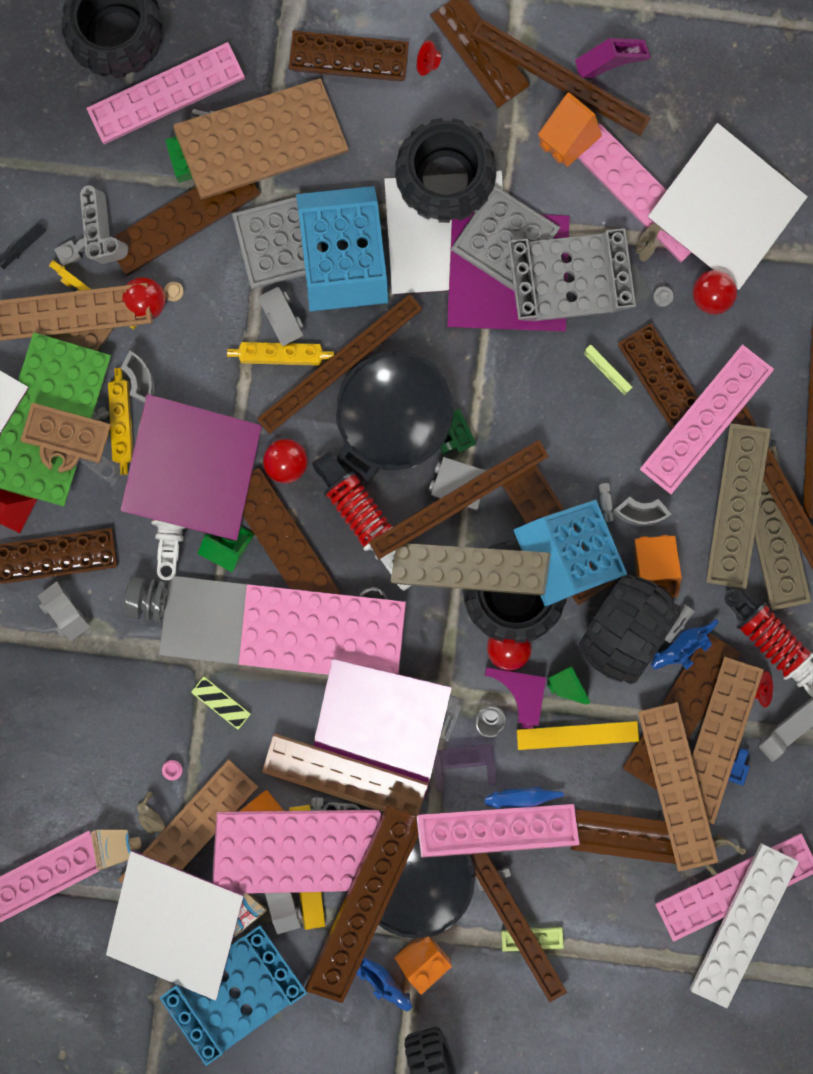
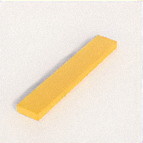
[516,721,639,750]
[289,805,325,930]

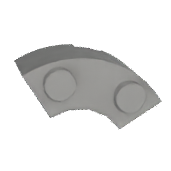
[257,287,303,346]
[121,351,155,403]
[613,497,671,526]
[38,582,90,641]
[265,892,303,934]

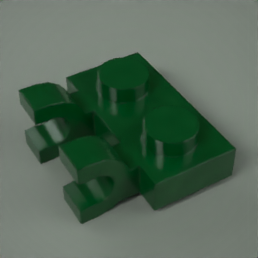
[440,409,477,455]

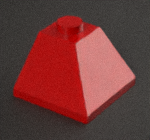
[0,489,37,534]

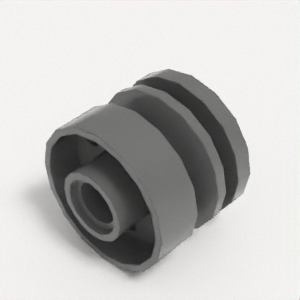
[124,576,168,622]

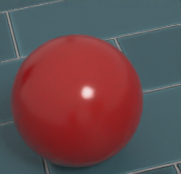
[692,270,737,315]
[122,277,166,320]
[263,439,308,483]
[487,637,532,670]

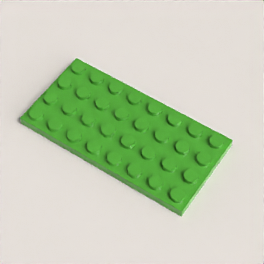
[0,332,111,507]

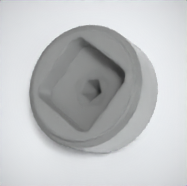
[653,287,673,307]

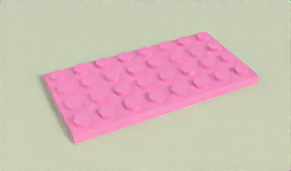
[239,584,406,675]
[212,810,381,894]

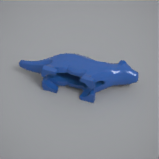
[651,619,719,670]
[484,787,564,809]
[356,957,412,1011]

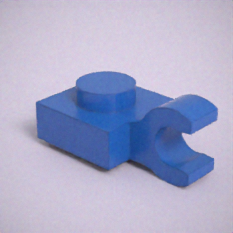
[728,748,750,786]

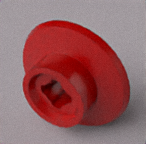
[416,40,441,76]
[755,671,773,708]

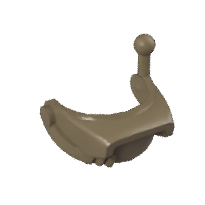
[635,223,669,262]
[137,792,165,835]
[705,834,746,876]

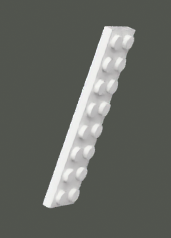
[690,843,799,1008]

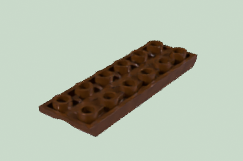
[430,0,530,109]
[288,31,409,82]
[617,323,699,430]
[0,528,117,585]
[570,809,676,864]

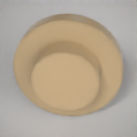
[164,282,184,302]

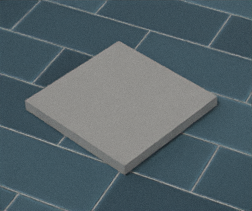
[451,185,560,291]
[232,197,323,290]
[159,576,247,664]

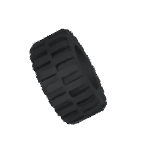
[404,1026,457,1074]

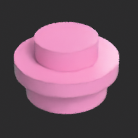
[162,760,182,780]

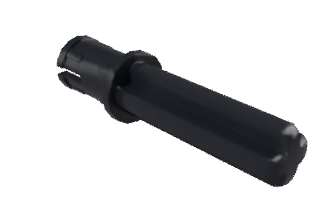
[0,223,46,270]

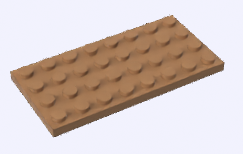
[173,78,349,200]

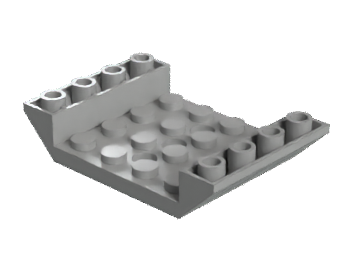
[508,228,636,322]

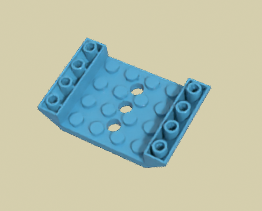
[296,186,388,312]
[513,500,627,606]
[159,925,307,1066]

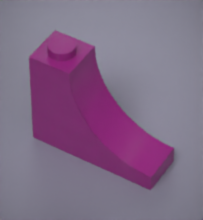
[575,38,651,78]
[484,668,546,729]

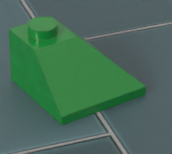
[546,666,591,705]

